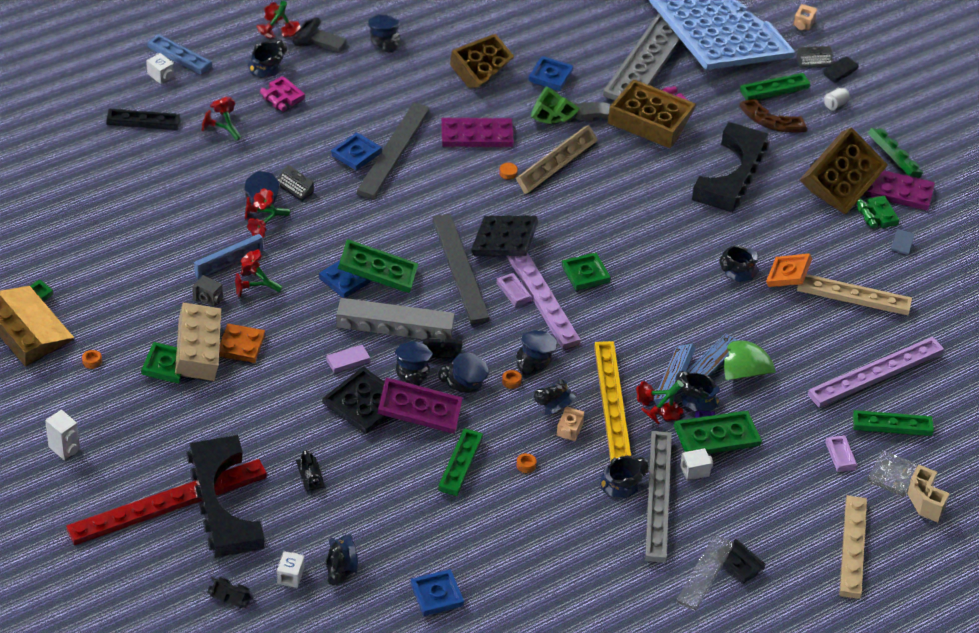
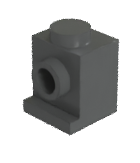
[192,275,223,306]

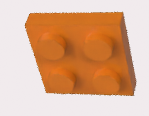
[766,253,812,287]
[219,324,265,363]

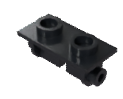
[423,338,462,358]
[296,450,325,492]
[207,577,254,609]

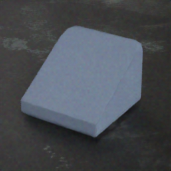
[891,229,915,255]

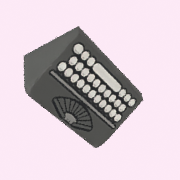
[796,46,833,68]
[277,165,314,200]

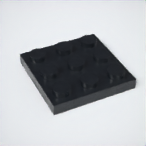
[471,215,538,256]
[322,367,388,434]

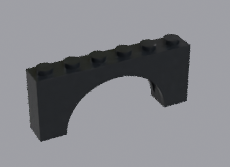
[692,121,770,213]
[186,435,265,558]

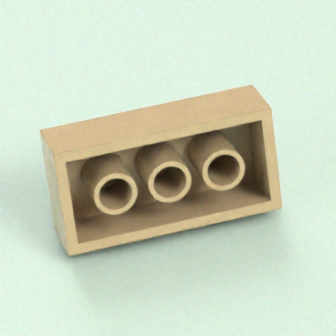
[175,303,221,381]

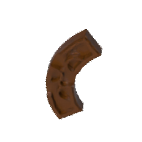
[739,99,808,133]

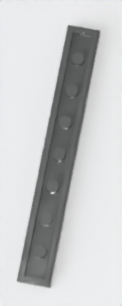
[357,102,430,200]
[432,214,490,325]

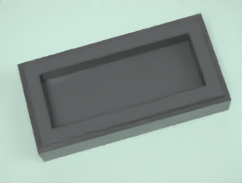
[308,29,347,53]

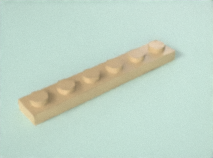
[516,125,598,194]
[797,274,912,316]
[839,495,867,599]

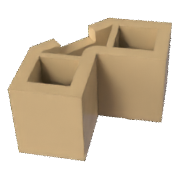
[907,464,950,522]

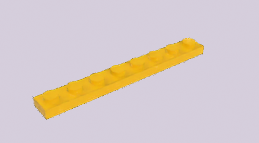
[594,341,631,461]

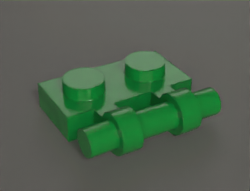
[856,196,899,229]

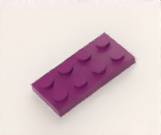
[441,117,514,147]
[863,171,935,211]
[377,377,463,434]

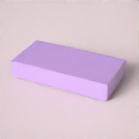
[497,273,532,307]
[326,345,370,373]
[825,435,857,472]

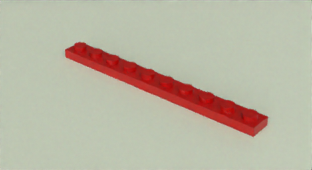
[66,459,267,546]

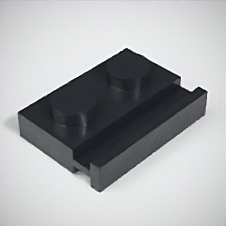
[714,539,766,584]

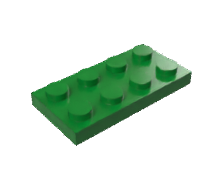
[337,239,418,293]
[674,410,762,454]

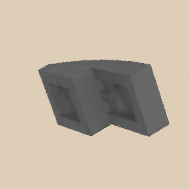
[575,102,610,122]

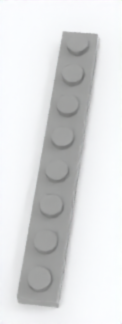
[645,431,672,563]

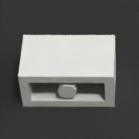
[45,410,80,460]

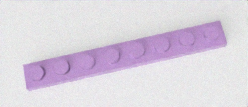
[507,252,581,350]
[808,337,944,408]

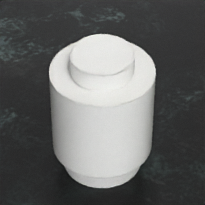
[824,88,850,110]

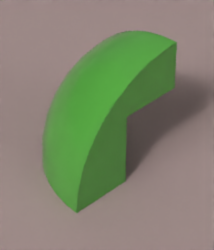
[531,86,580,124]
[724,340,776,380]

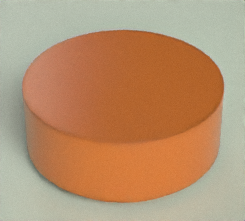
[499,163,518,180]
[82,350,102,369]
[502,370,522,389]
[516,453,537,473]

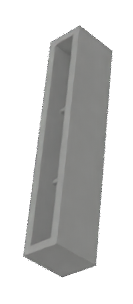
[336,298,455,342]

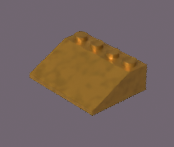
[608,79,696,149]
[800,127,888,214]
[0,286,74,367]

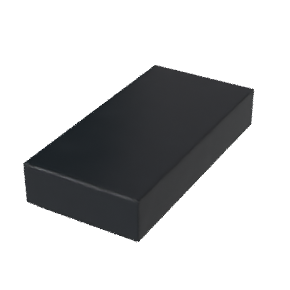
[292,17,321,46]
[823,56,859,83]

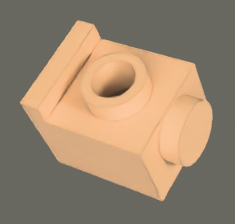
[793,4,817,31]
[556,406,584,441]

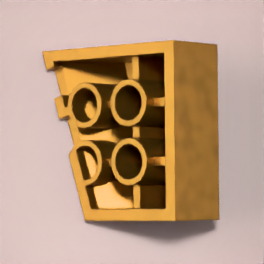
[450,33,514,87]

